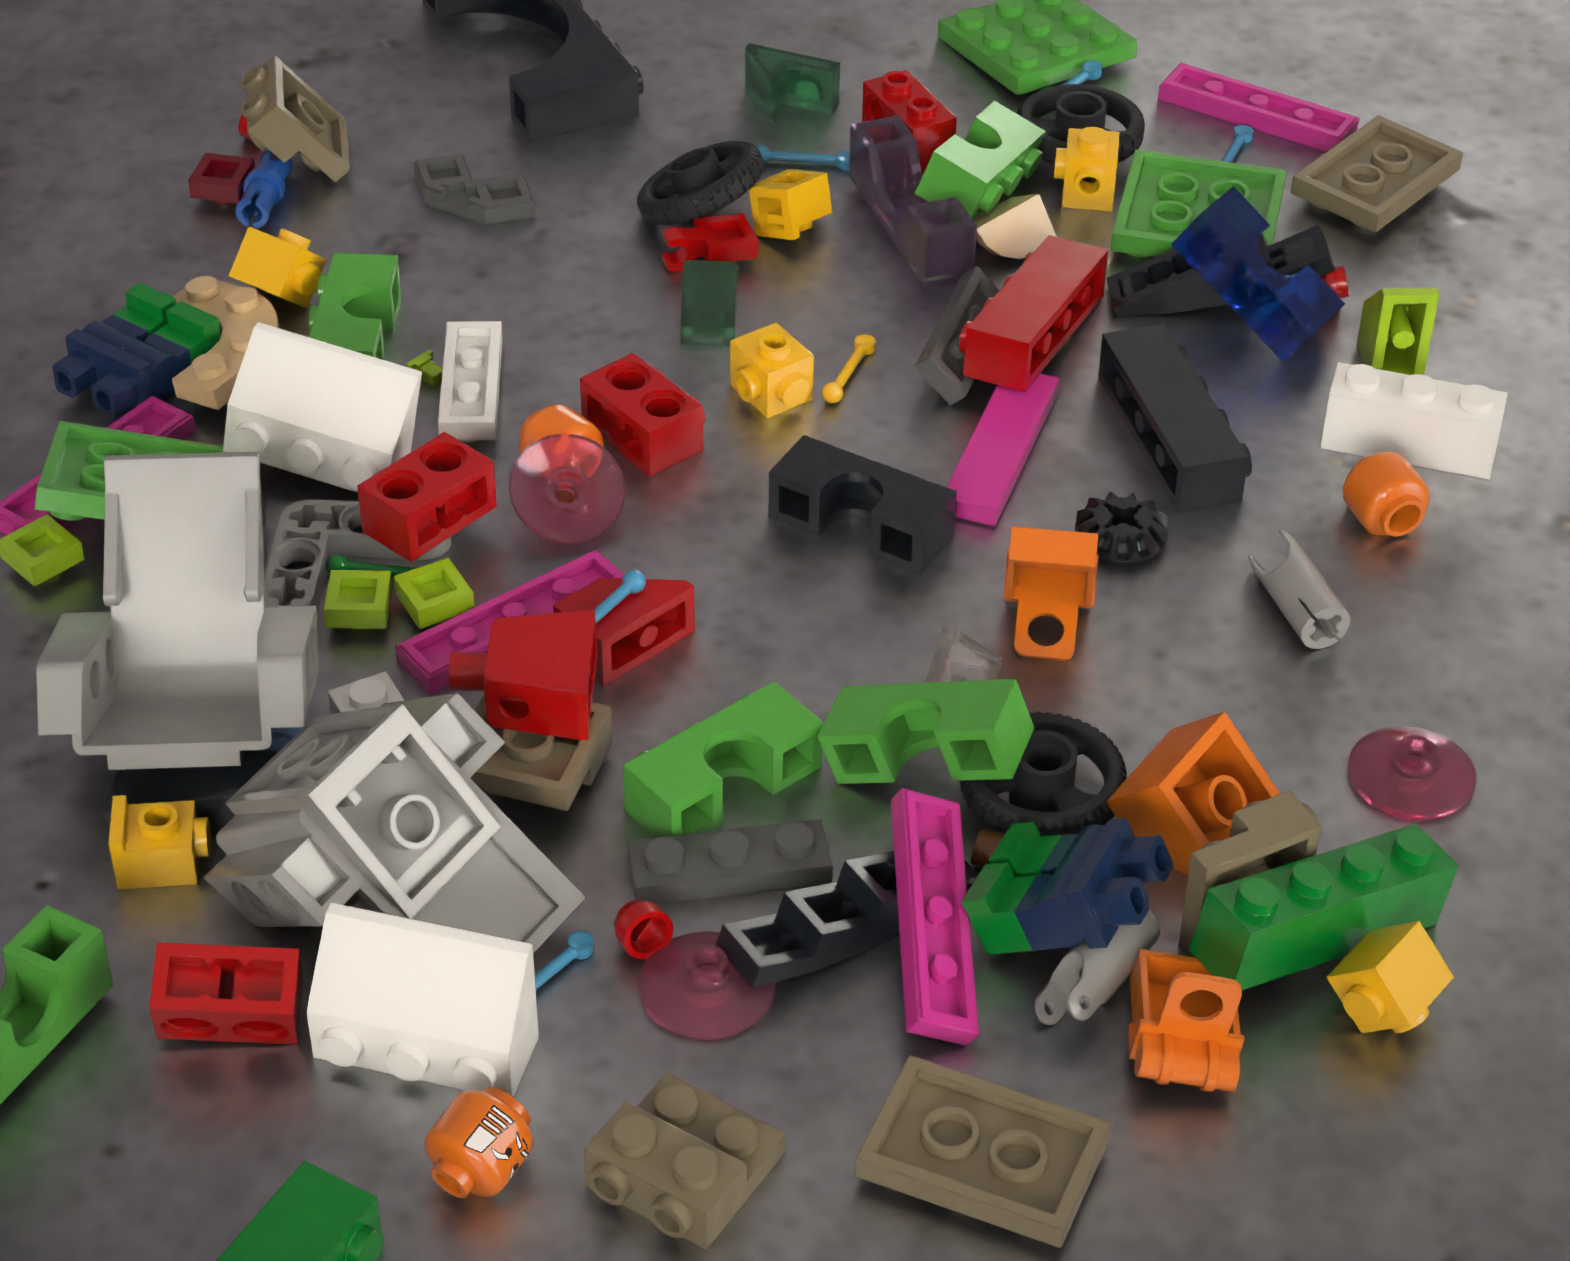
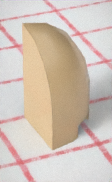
[968,194,1057,259]

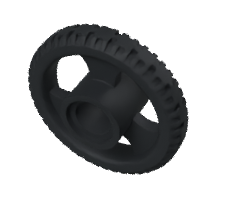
[1016,84,1145,165]
[637,141,764,225]
[959,711,1127,836]

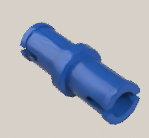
[235,151,292,228]

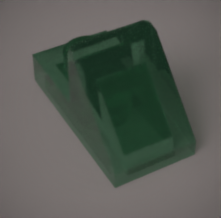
[745,43,840,122]
[680,260,739,346]

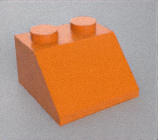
[1106,712,1280,876]

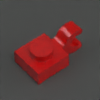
[661,213,759,272]

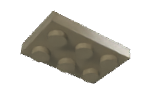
[1290,115,1463,233]
[855,1055,1111,1248]

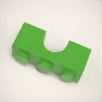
[915,101,1046,225]
[309,253,402,360]
[817,678,1034,784]
[623,681,823,838]
[0,905,113,1104]

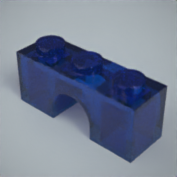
[1171,186,1345,362]

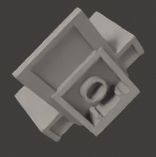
[36,451,319,770]
[203,693,586,953]

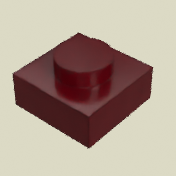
[188,152,255,204]

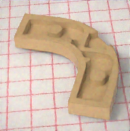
[172,275,280,410]

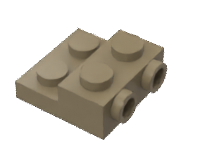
[239,55,350,182]
[470,694,612,811]
[1178,790,1321,958]
[584,1072,786,1250]

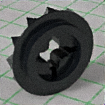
[1075,492,1168,562]

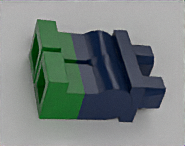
[52,282,220,418]
[961,818,1173,955]

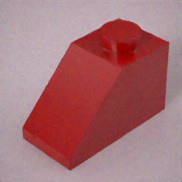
[553,578,695,687]

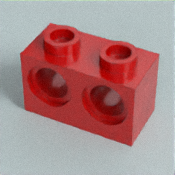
[862,70,957,182]
[580,353,705,477]
[357,432,497,562]
[149,942,304,1045]

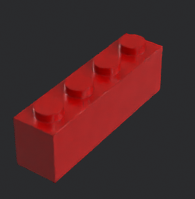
[959,235,1108,392]

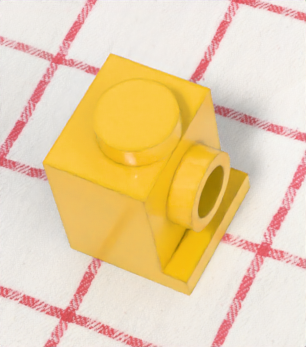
[749,169,832,240]
[108,795,211,889]

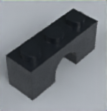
[768,435,957,575]

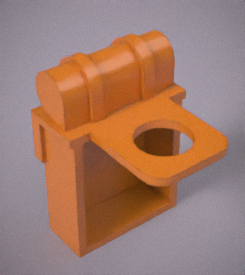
[1003,526,1099,661]
[1128,948,1245,1092]

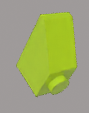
[1356,287,1440,375]

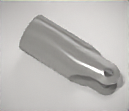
[1248,529,1351,649]
[1035,910,1160,1025]

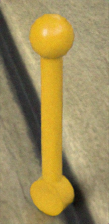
[821,334,876,404]

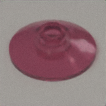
[509,434,626,544]
[1347,726,1476,821]
[639,931,775,1040]

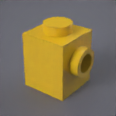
[1054,127,1120,212]
[229,226,327,309]
[730,322,814,418]
[1326,921,1454,1034]

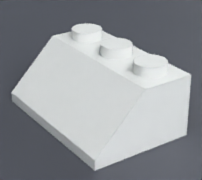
[223,322,422,493]
[1321,362,1508,480]
[306,903,539,1097]

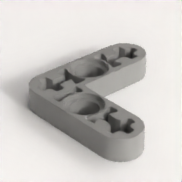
[264,499,452,614]

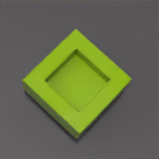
[0,514,85,587]
[394,558,475,629]
[323,570,393,629]

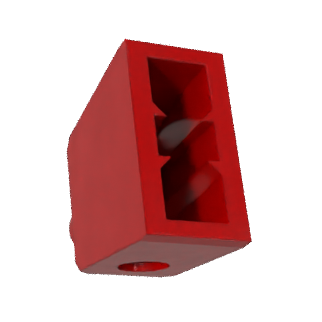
[449,610,597,740]

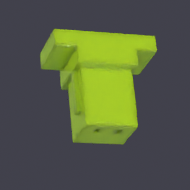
[406,349,443,387]

